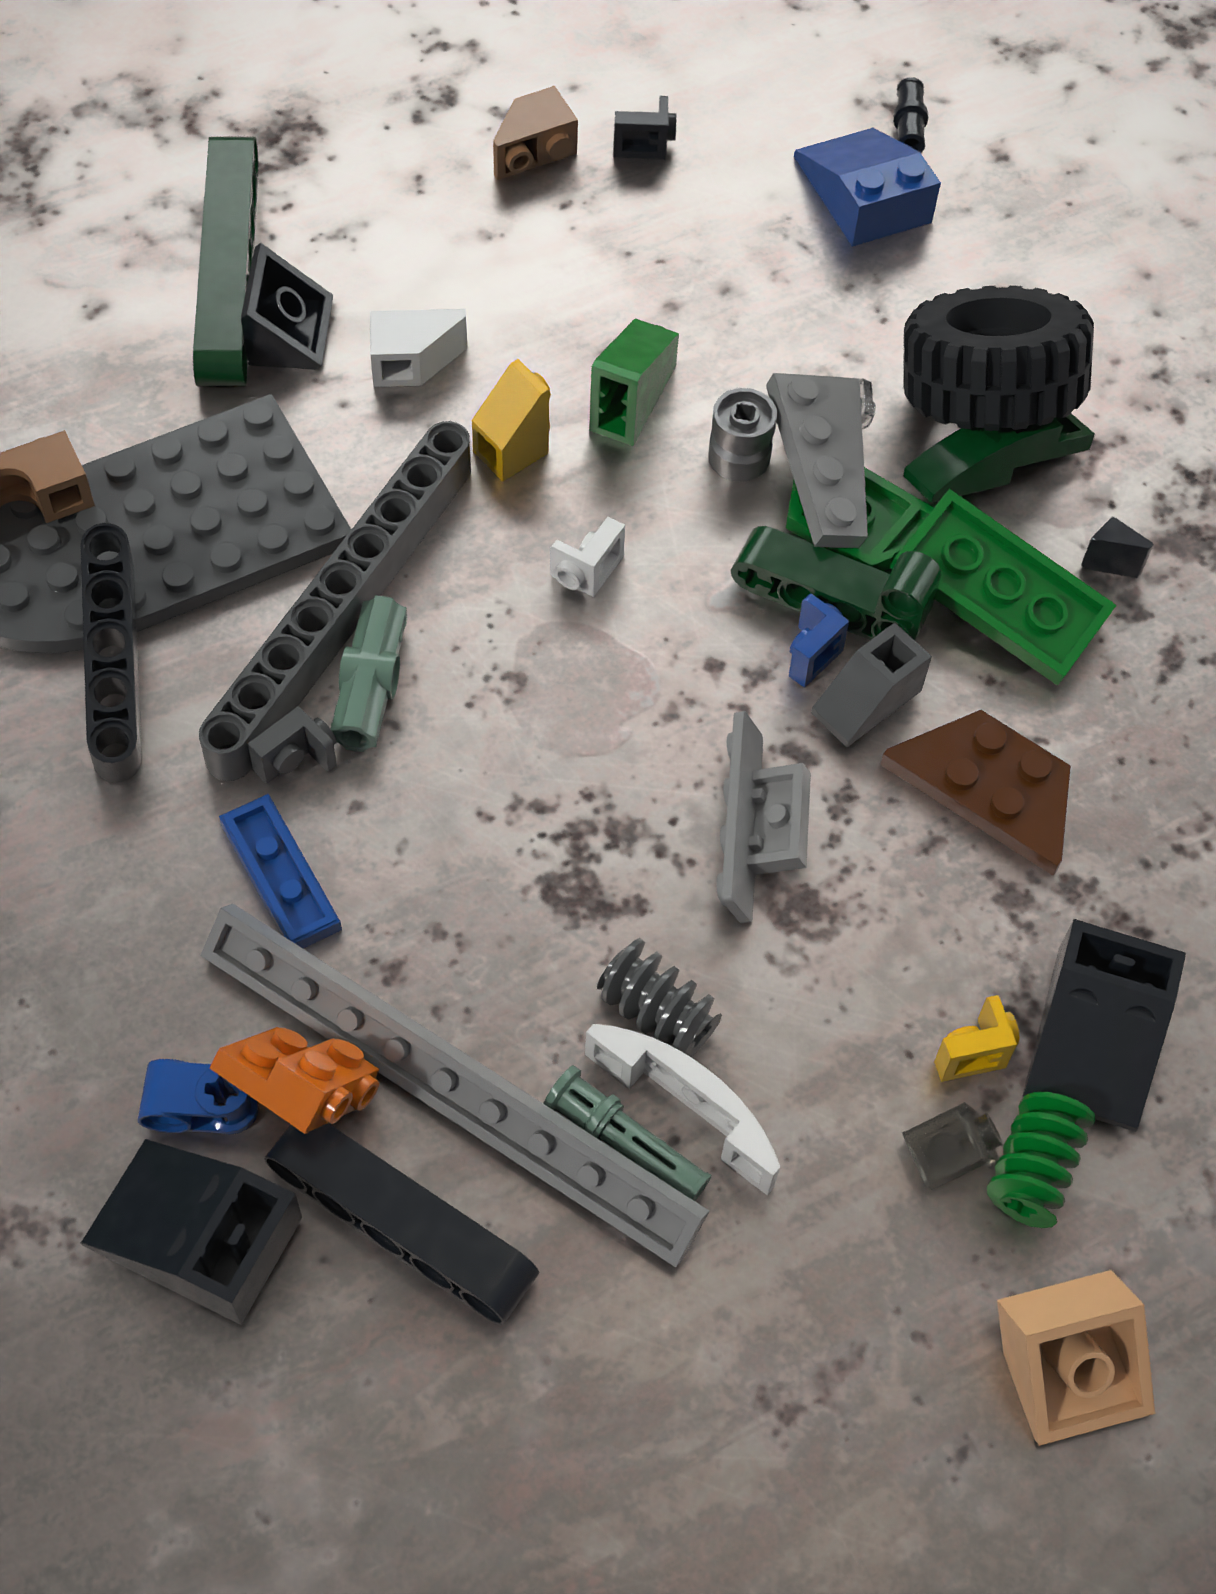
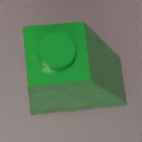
[589,318,679,446]

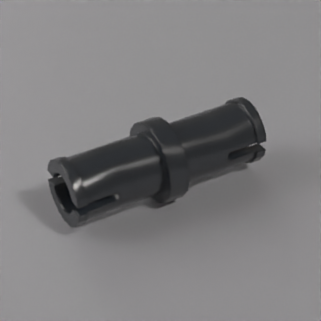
[893,77,929,153]

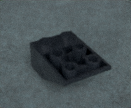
[1023,919,1186,1132]
[81,1139,302,1325]

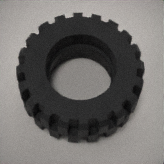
[903,285,1094,431]

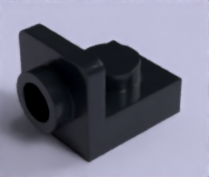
[613,95,677,159]

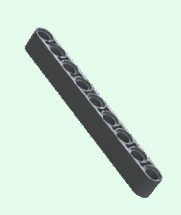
[199,421,471,781]

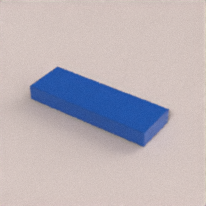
[219,794,342,949]

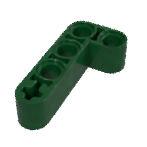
[730,526,941,641]

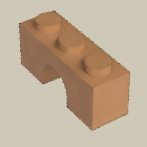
[0,430,95,523]

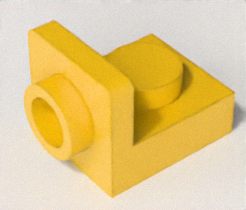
[934,995,1020,1082]

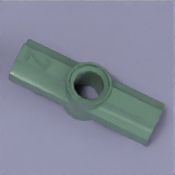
[331,595,407,752]

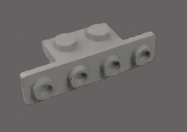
[717,711,811,923]

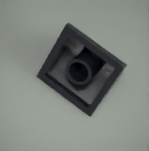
[241,243,334,370]

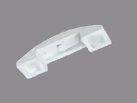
[585,1024,780,1195]

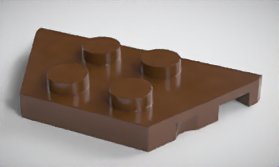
[880,710,1071,876]

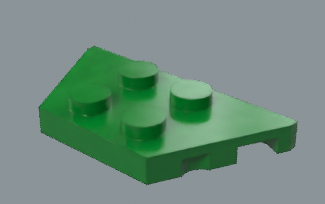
[785,467,934,572]

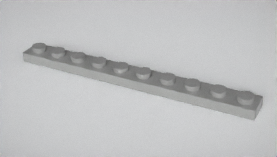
[200,903,709,1267]

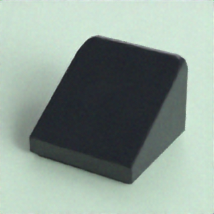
[1081,516,1154,578]

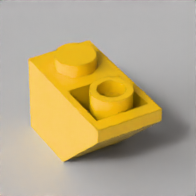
[472,359,551,482]

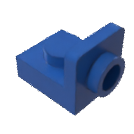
[789,594,849,688]

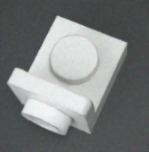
[550,516,625,597]

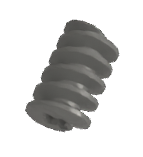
[597,938,722,1057]

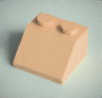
[997,1270,1155,1446]

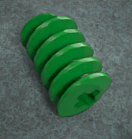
[987,1092,1095,1229]

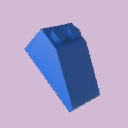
[794,127,941,247]

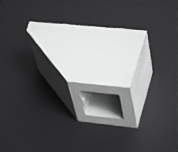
[370,308,467,387]

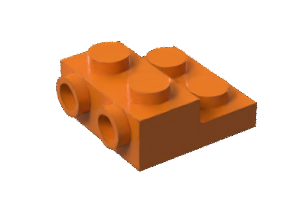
[209,1027,379,1134]

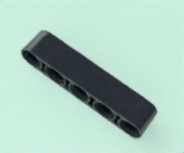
[81,523,142,782]
[264,1123,539,1325]

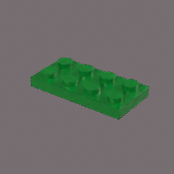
[890,489,1117,686]

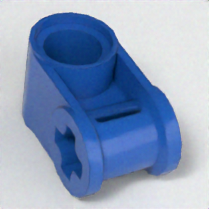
[138,1059,259,1135]

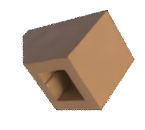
[493,85,578,180]

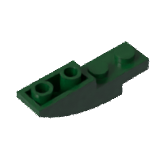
[903,413,1095,503]

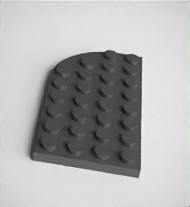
[0,394,351,653]

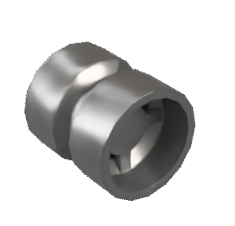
[708,388,777,482]

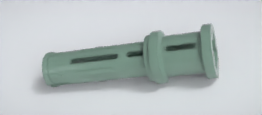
[543,1065,712,1201]

